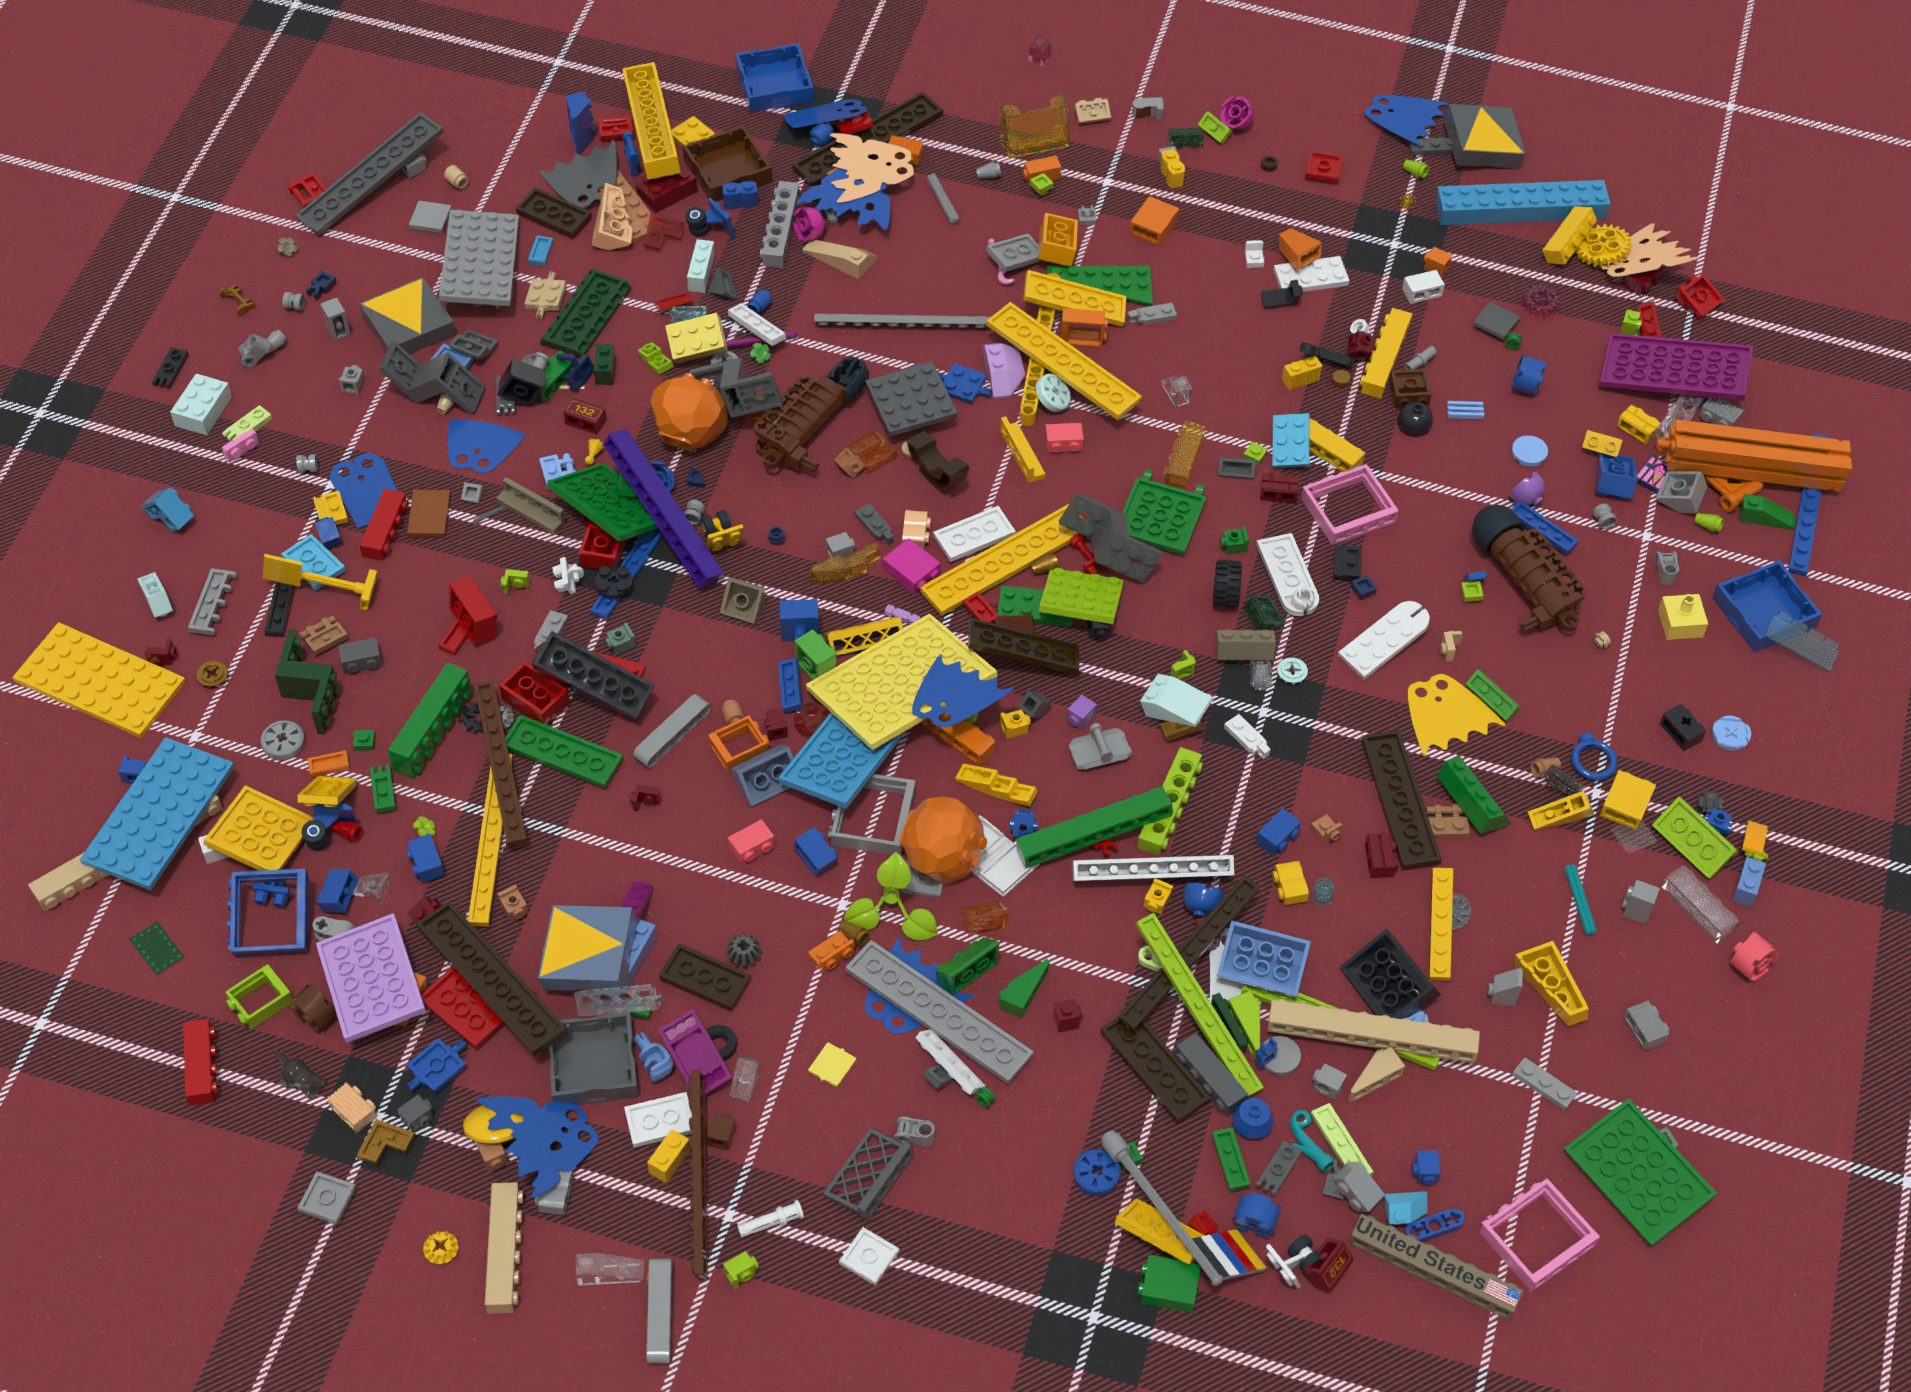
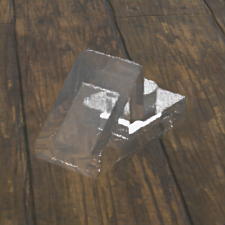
[353,872,390,904]
[729,1055,760,1102]

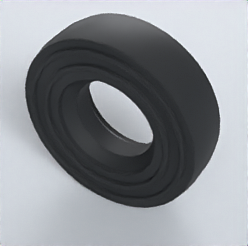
[707,1025,737,1061]

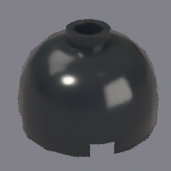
[1397,401,1433,437]

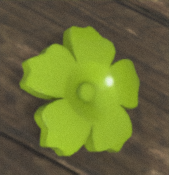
[412,816,436,837]
[1745,850,1768,861]

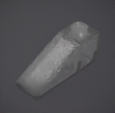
[576,1253,644,1285]

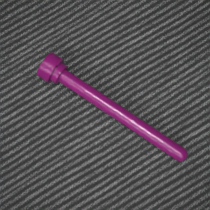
[726,331,797,348]

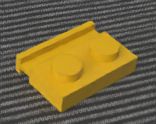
[313,491,348,525]

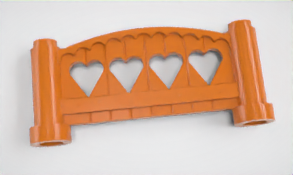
[1655,436,1763,512]

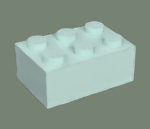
[170,374,232,435]

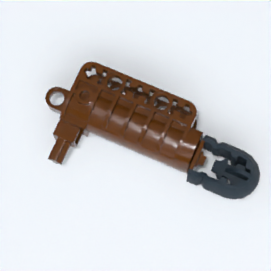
[754,357,869,472]

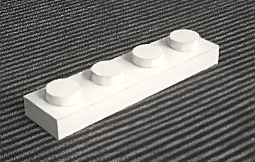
[728,303,786,346]
[916,1029,985,1095]

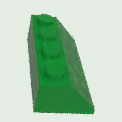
[1436,757,1511,834]

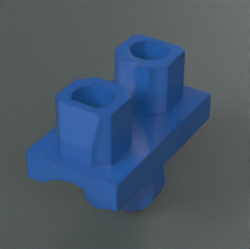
[252,881,293,908]

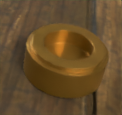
[1332,370,1350,387]

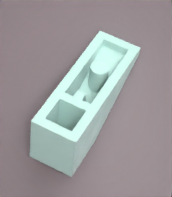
[137,572,173,617]

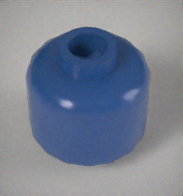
[809,122,834,147]

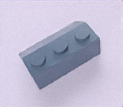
[730,744,794,806]

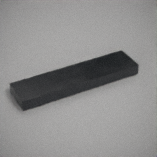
[264,582,296,637]

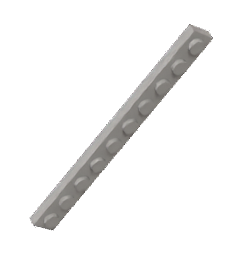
[814,313,989,328]

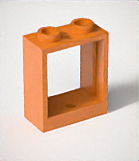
[1061,308,1108,348]
[708,715,770,773]

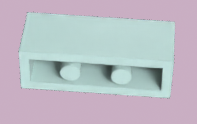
[687,239,715,293]

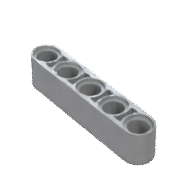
[633,694,712,768]
[647,1258,672,1364]

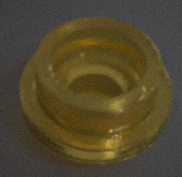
[1399,194,1416,209]

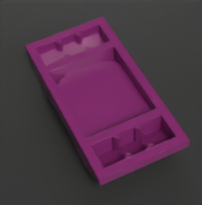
[658,1008,733,1095]

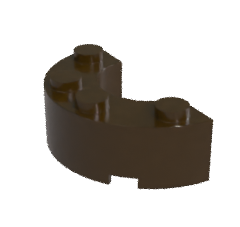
[907,431,969,490]

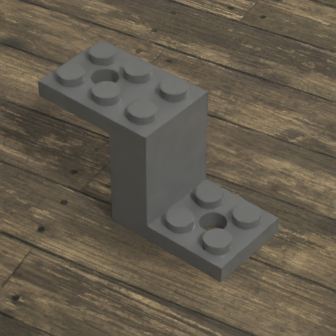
[378,342,485,414]
[690,358,783,418]
[1059,492,1162,583]

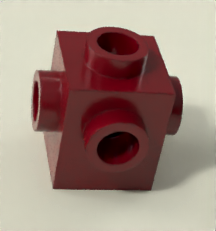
[1347,330,1374,361]

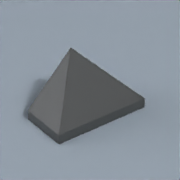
[708,267,737,301]
[1218,457,1256,478]

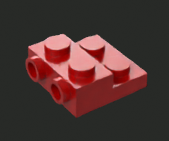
[1674,273,1725,319]

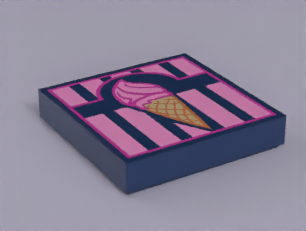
[1637,455,1678,494]

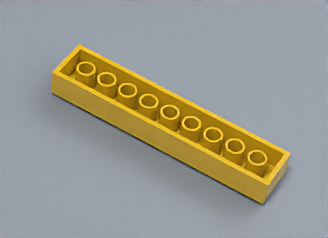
[623,62,681,180]

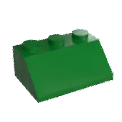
[936,937,999,996]

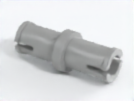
[1404,346,1437,370]

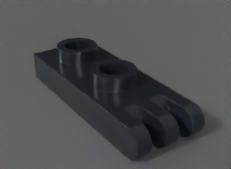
[152,347,189,389]

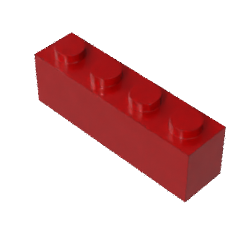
[359,489,409,561]
[183,1019,218,1106]

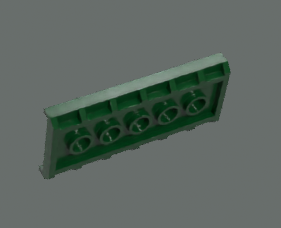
[540,269,631,357]

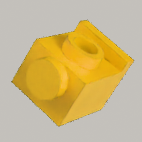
[1000,709,1031,739]
[1143,878,1173,915]

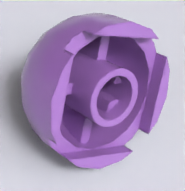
[1508,471,1546,506]

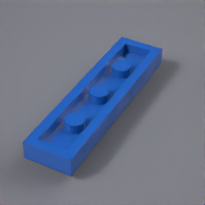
[1511,502,1579,555]

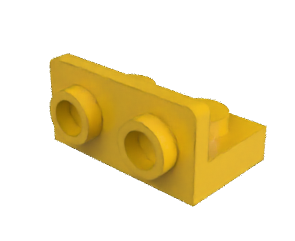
[1582,430,1623,457]

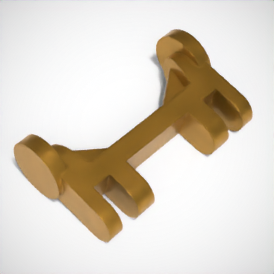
[219,285,255,316]

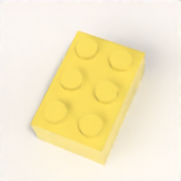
[665,313,728,364]

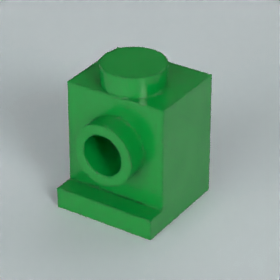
[1220,526,1249,554]

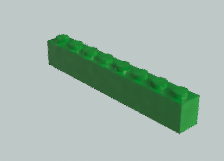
[1016,786,1173,868]

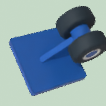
[685,198,736,239]
[301,803,358,851]

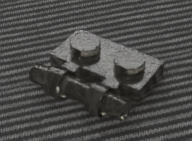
[1544,764,1585,797]

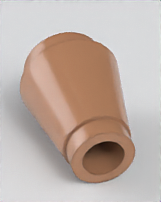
[1531,757,1561,778]

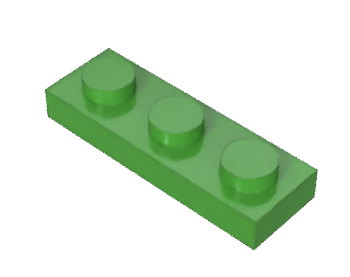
[1466,669,1521,721]

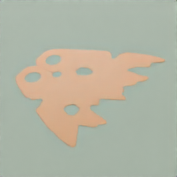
[830,133,913,203]
[1598,223,1700,277]

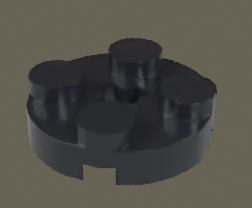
[595,565,633,600]

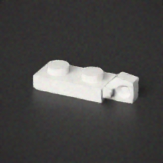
[1224,714,1271,759]

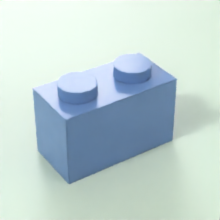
[1732,857,1766,907]

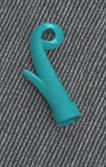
[1290,1110,1334,1173]

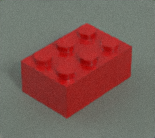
[449,576,498,647]
[499,661,570,725]

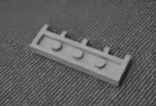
[188,568,237,635]

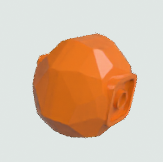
[651,373,728,453]
[899,796,987,885]

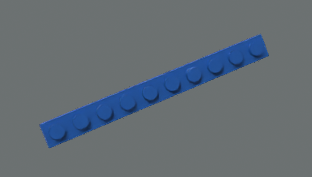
[1788,433,1831,577]

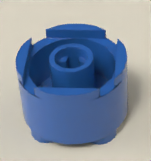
[1511,355,1547,396]
[1233,1193,1281,1239]

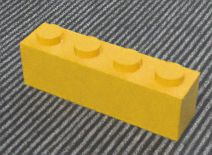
[1543,206,1597,264]
[1310,419,1365,472]

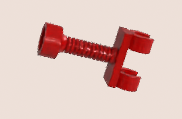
[1069,533,1111,574]

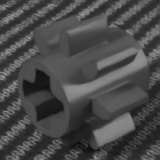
[1697,791,1723,813]

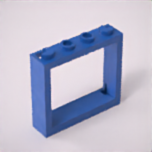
[227,869,309,956]

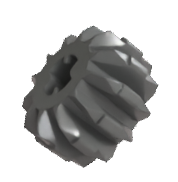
[726,933,761,968]

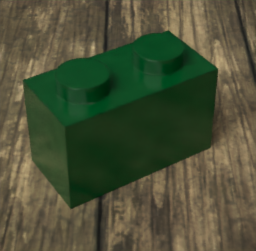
[594,344,616,385]

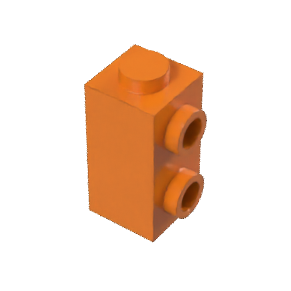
[1022,156,1061,186]

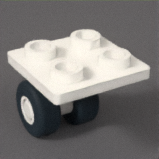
[1266,1235,1321,1289]

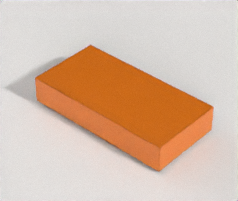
[307,750,350,778]

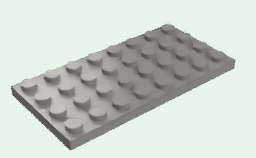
[439,210,519,306]

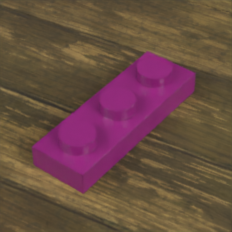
[621,882,653,920]

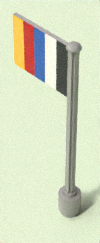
[1101,1130,1266,1286]

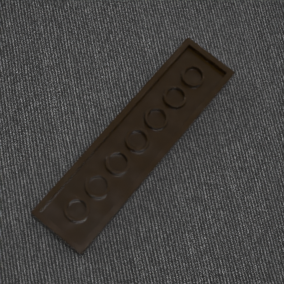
[1361,730,1442,869]

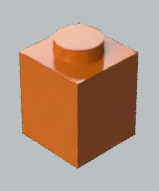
[1423,247,1452,277]

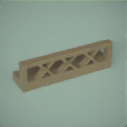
[496,477,566,535]

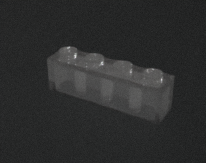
[1662,865,1740,943]

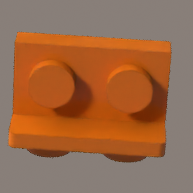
[808,931,855,973]

